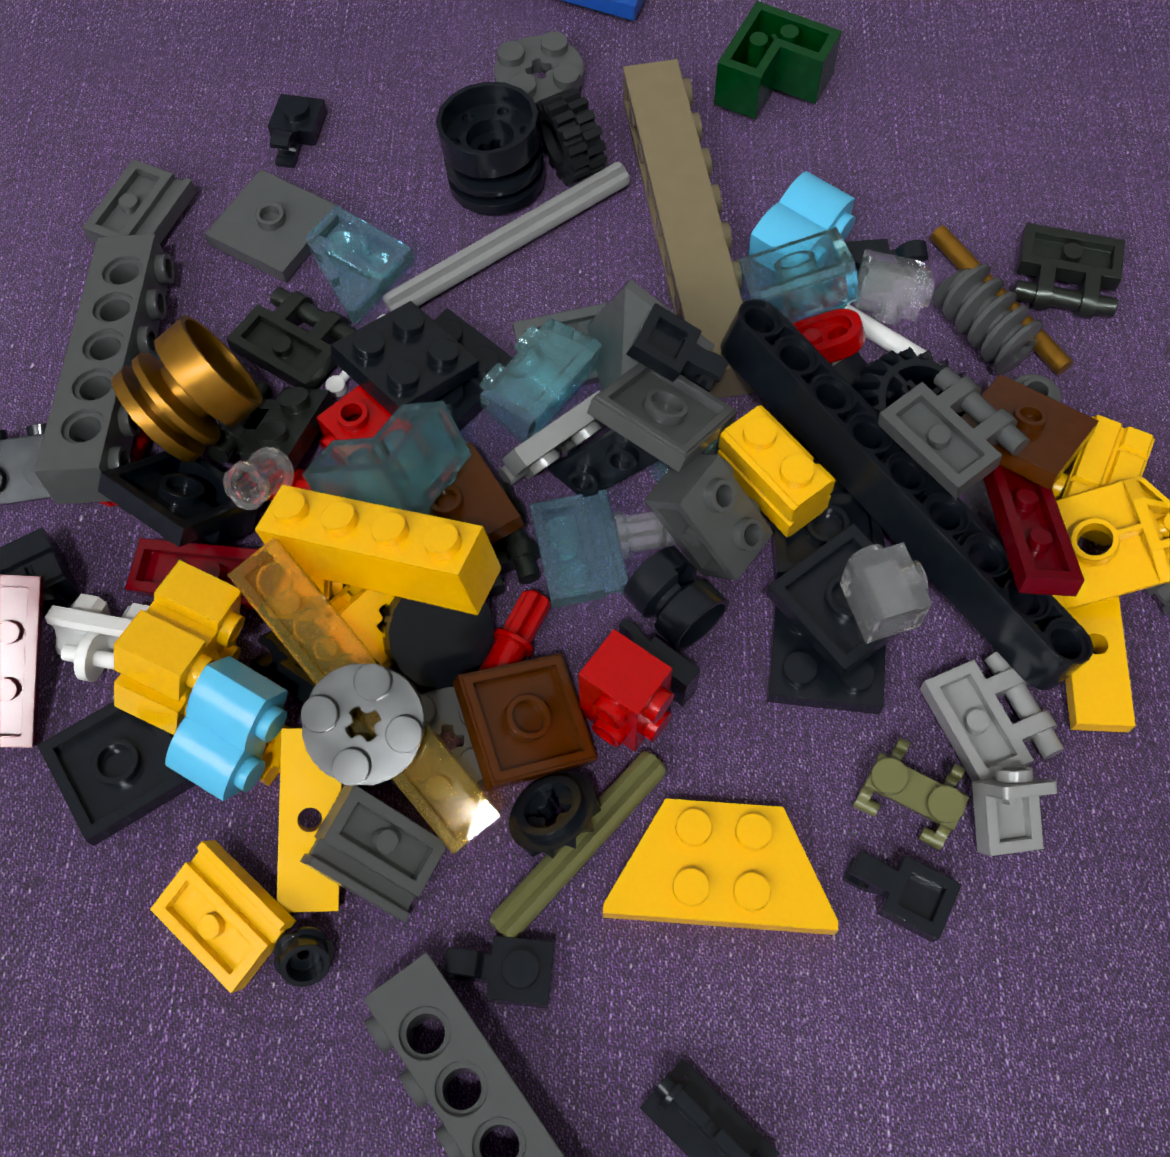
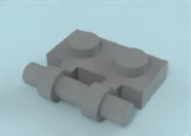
[498,390,602,486]
[920,652,1065,781]

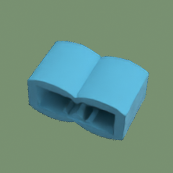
[748,171,856,283]
[165,656,288,801]

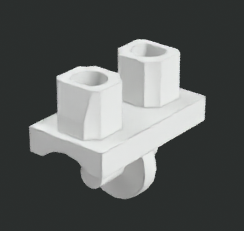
[45,593,149,682]

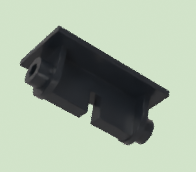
[548,430,659,501]
[640,1059,780,1157]

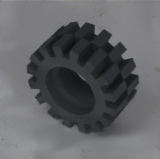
[535,87,607,185]

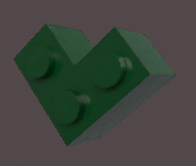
[714,1,842,119]

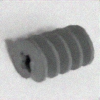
[932,263,1043,375]

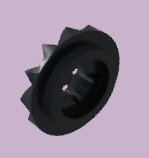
[509,771,601,859]

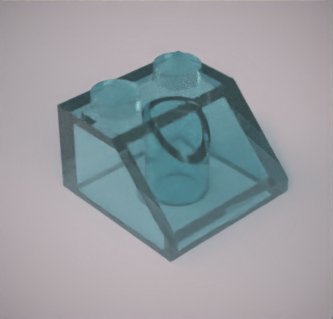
[739,227,859,323]
[479,318,602,443]

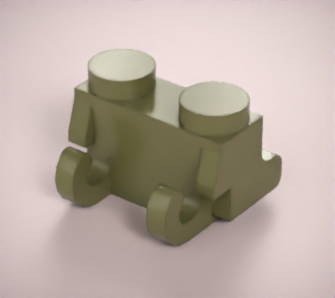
[852,737,969,851]

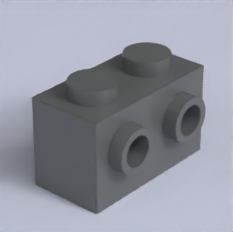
[644,454,773,581]

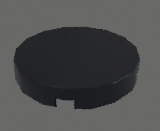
[383,596,494,689]

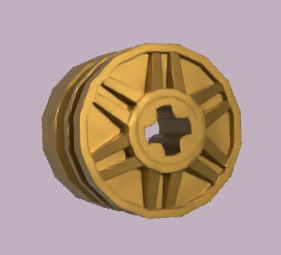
[111,315,263,463]

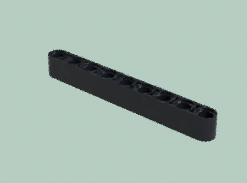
[720,299,1093,690]

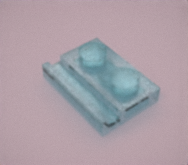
[530,489,628,609]

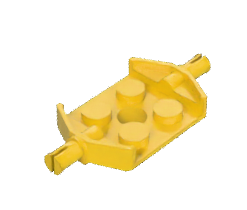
[1052,476,1170,610]

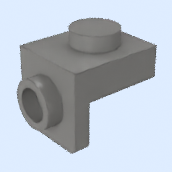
[972,766,1057,856]

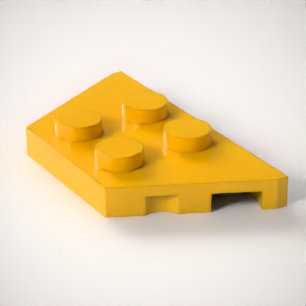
[603,798,838,935]

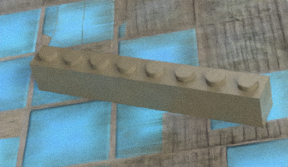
[623,59,754,398]

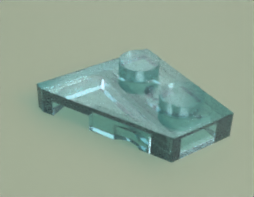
[306,205,414,324]

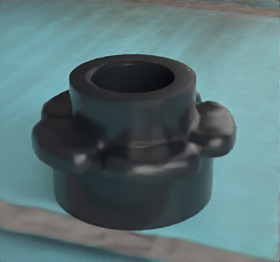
[273,926,335,987]

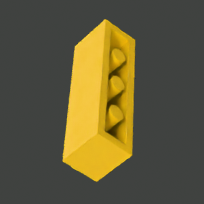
[255,485,501,615]

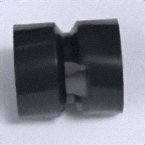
[624,546,729,652]

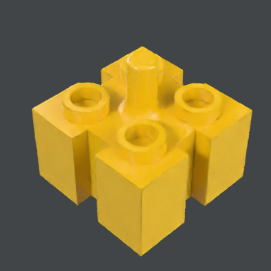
[114,560,245,735]

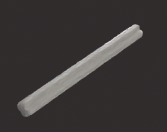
[383,162,630,312]

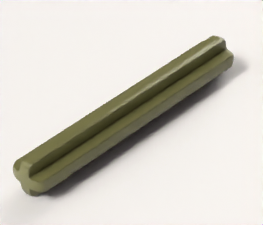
[490,751,666,938]

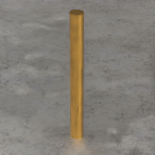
[930,225,1073,375]

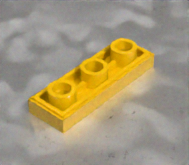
[1065,596,1136,733]
[277,727,341,912]

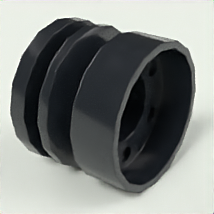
[436,82,546,215]

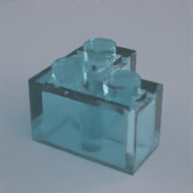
[302,401,472,515]

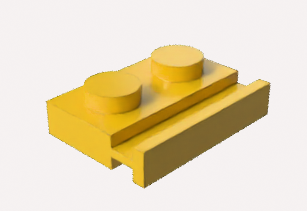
[150,840,296,993]

